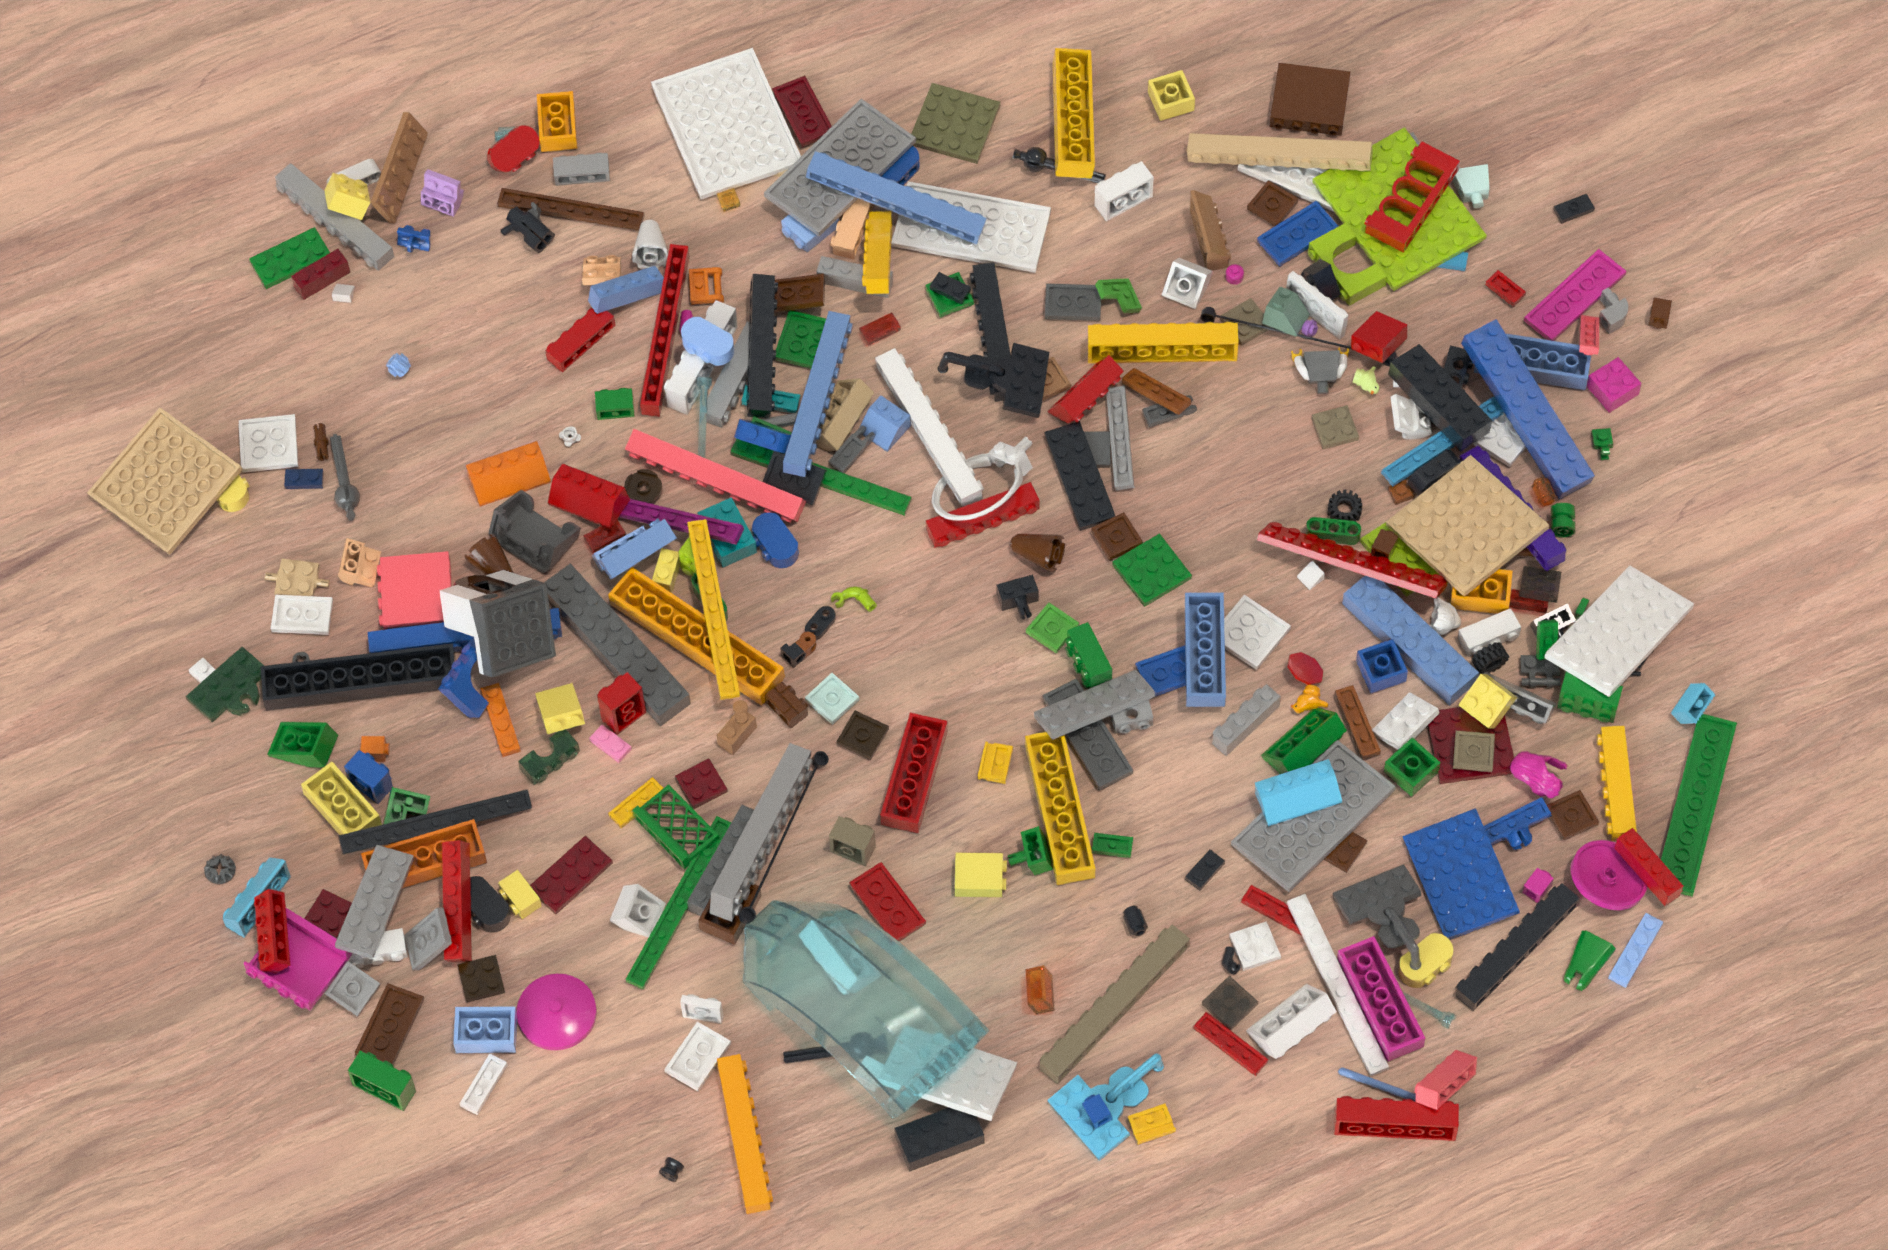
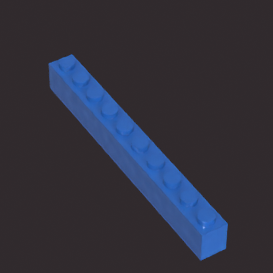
[368,608,562,653]

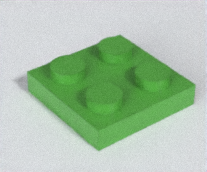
[1026,603,1080,653]

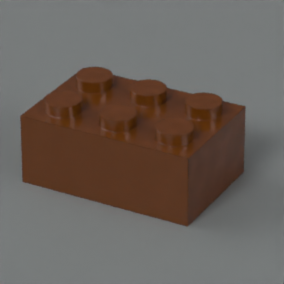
[698,884,762,945]

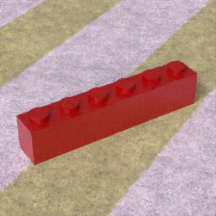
[926,482,1040,548]
[442,840,472,962]

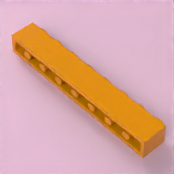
[717,1054,773,1214]

